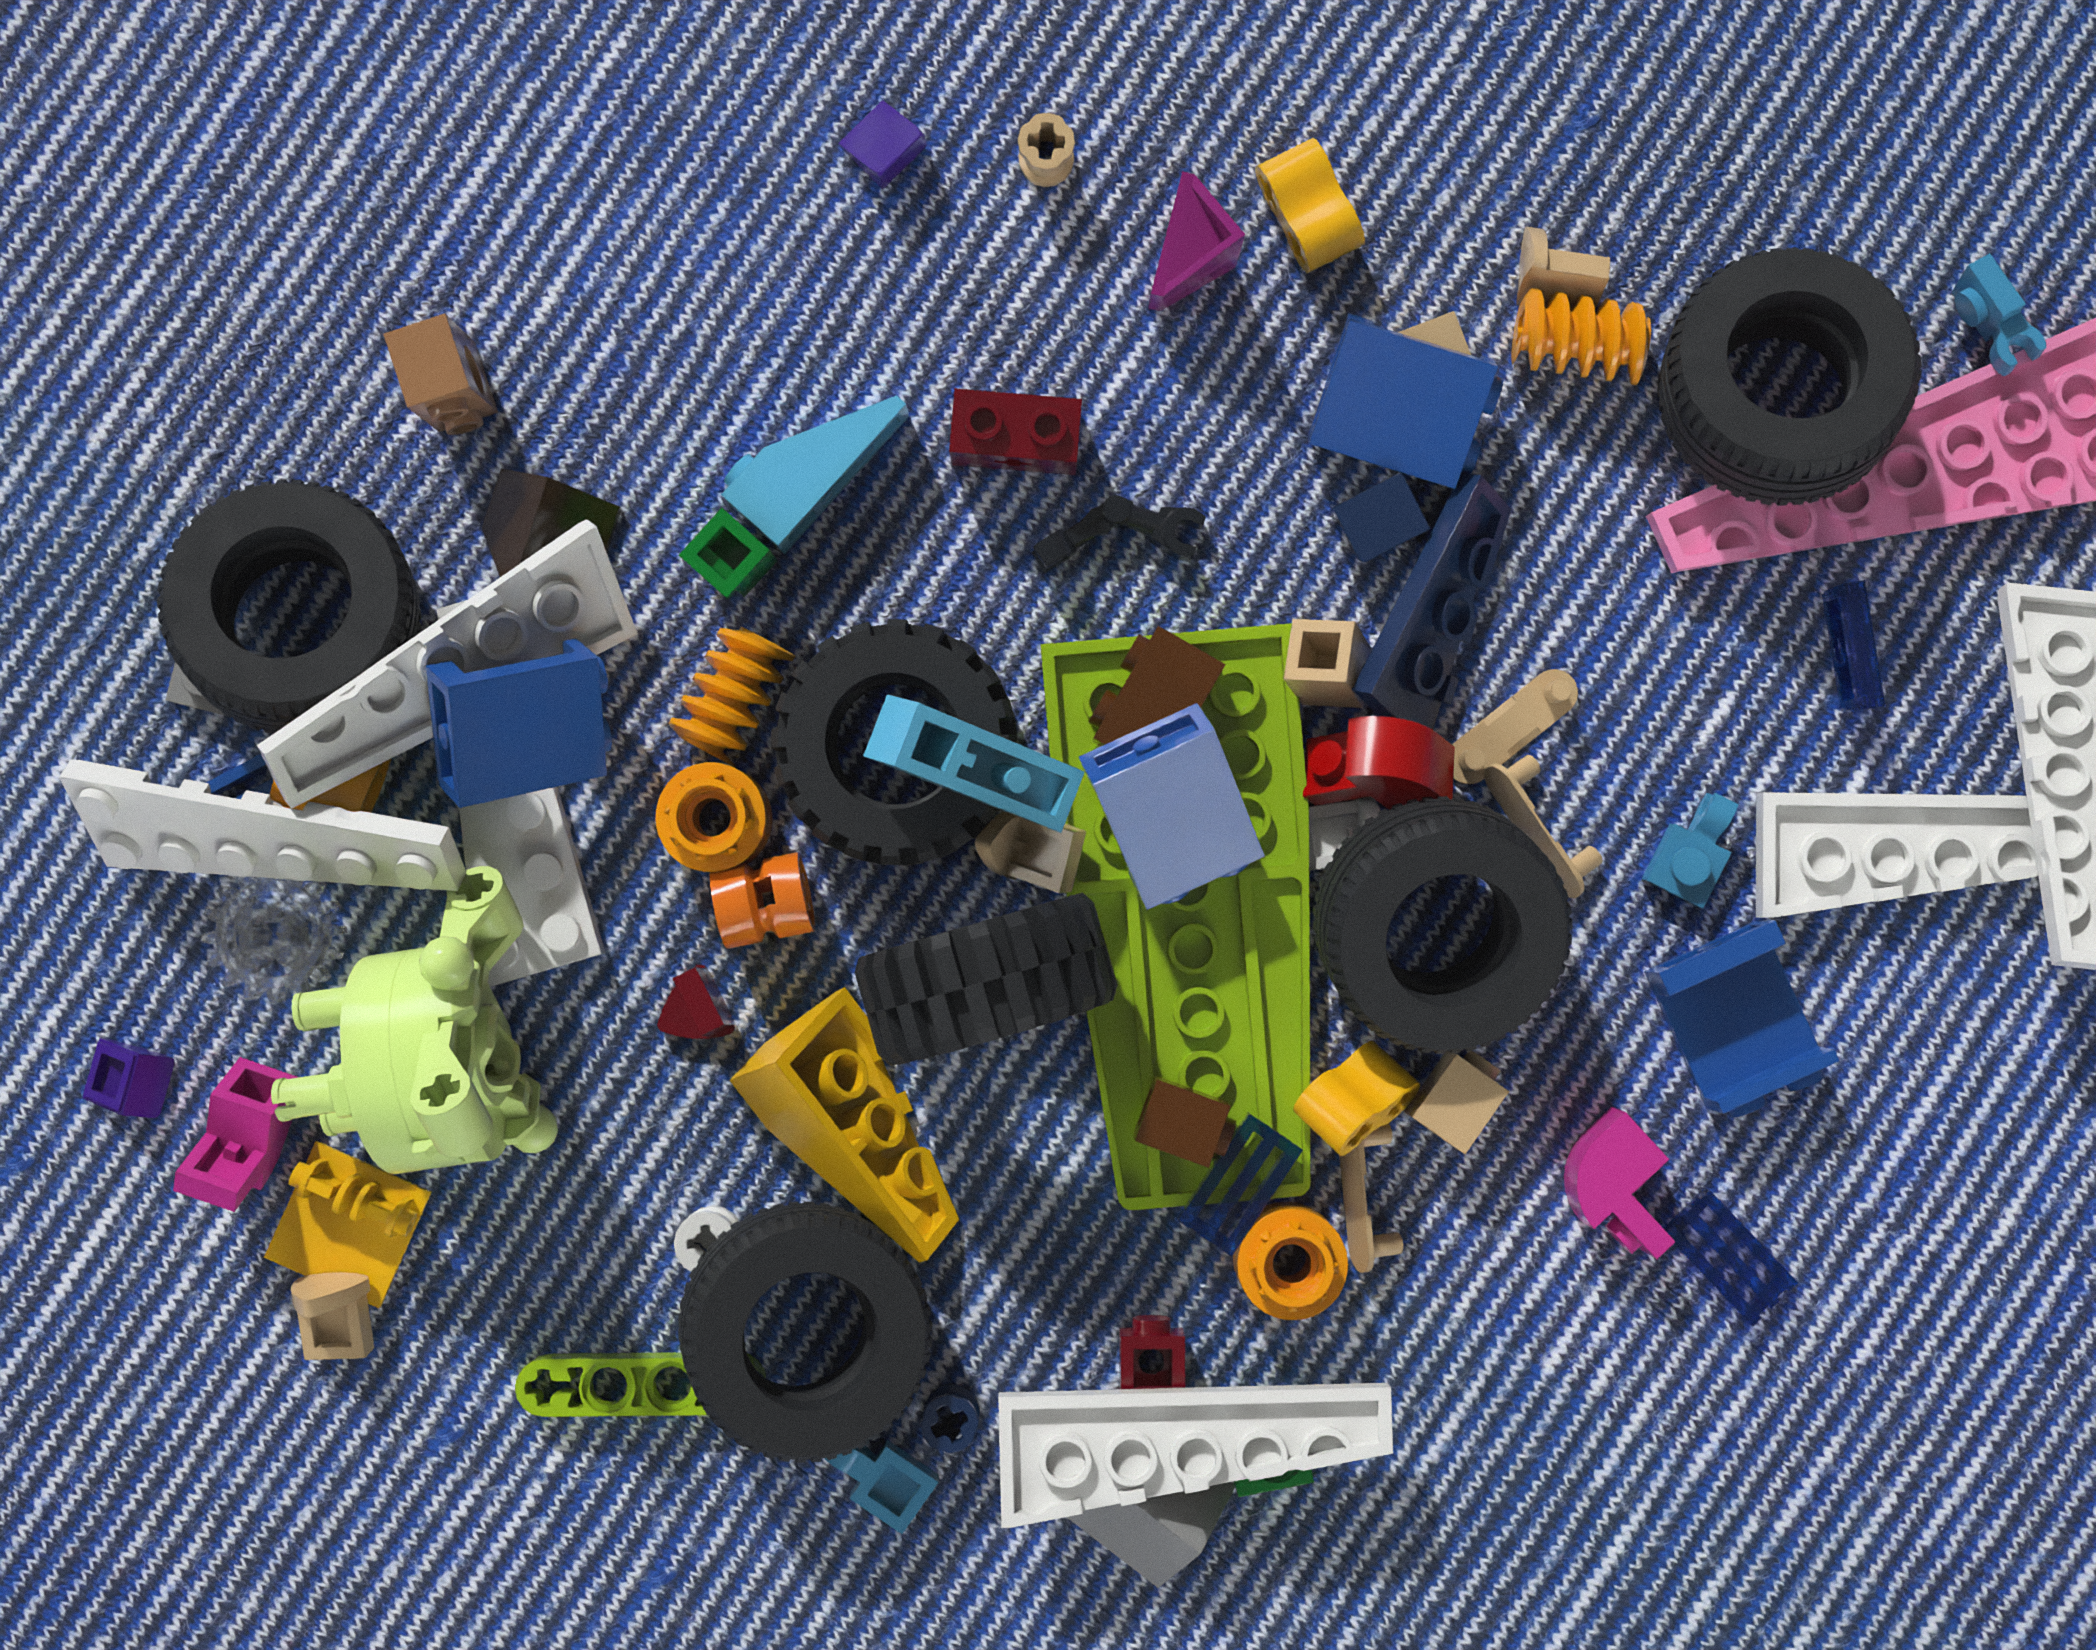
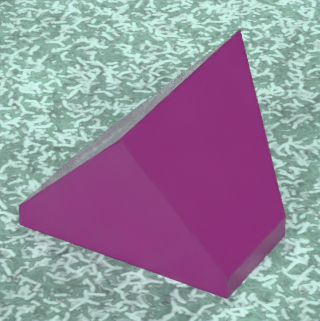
[1148,171,1245,311]

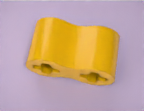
[1255,138,1365,273]
[1293,1041,1421,1156]

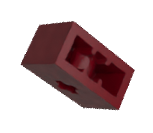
[949,388,1082,475]

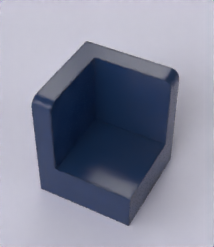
[1329,472,1430,562]

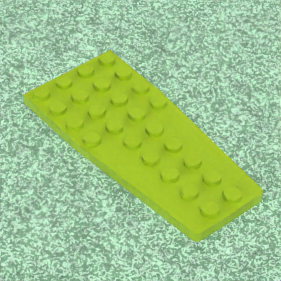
[1040,623,1311,1210]

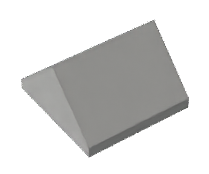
[1067,1482,1235,1588]

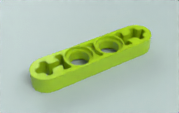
[515,1352,766,1417]

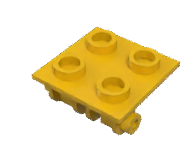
[264,1141,432,1308]

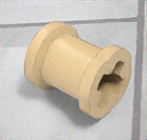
[1018,113,1075,187]

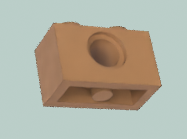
[383,313,498,435]

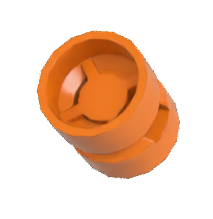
[710,852,815,949]

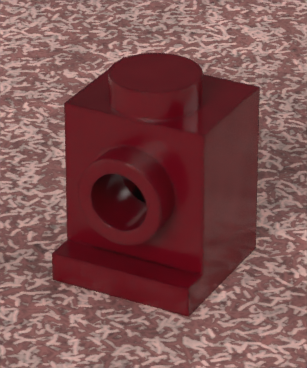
[1119,1315,1185,1389]

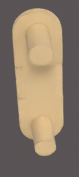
[1452,669,1578,784]
[1484,755,1603,898]
[1339,1123,1403,1273]

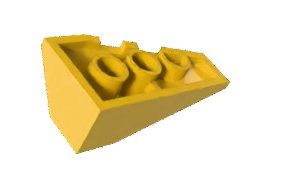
[729,987,959,1263]

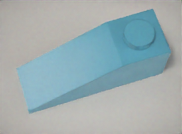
[721,395,909,554]
[863,695,1085,833]

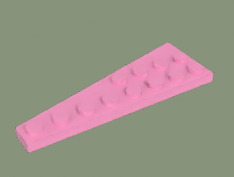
[1646,318,2096,573]

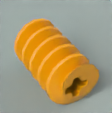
[1511,288,1651,385]
[668,627,796,767]

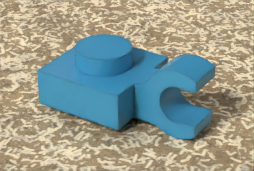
[1951,253,2046,377]
[1642,793,1739,909]
[824,1440,939,1534]

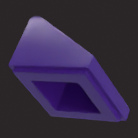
[838,100,927,190]
[82,1038,175,1118]

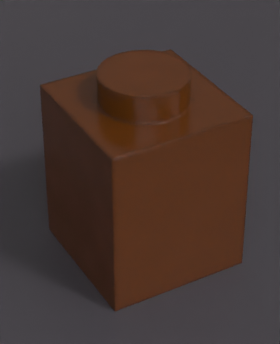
[1133,1075,1236,1168]

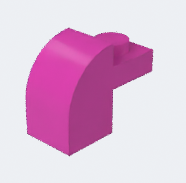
[173,1057,298,1212]
[1564,1107,1675,1259]

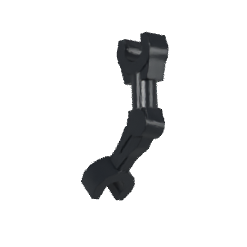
[1031,495,1206,574]

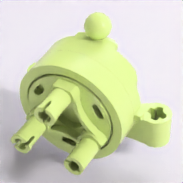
[271,866,558,1174]

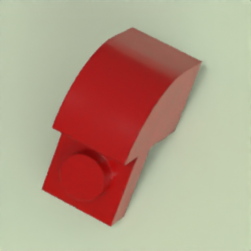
[1303,716,1455,809]

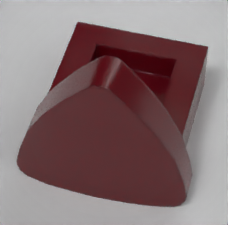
[657,965,737,1039]

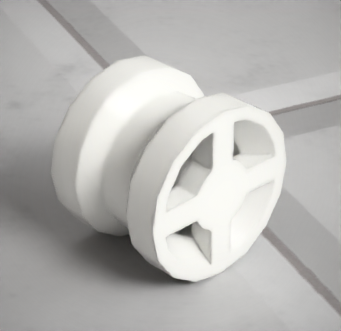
[674,1205,740,1272]

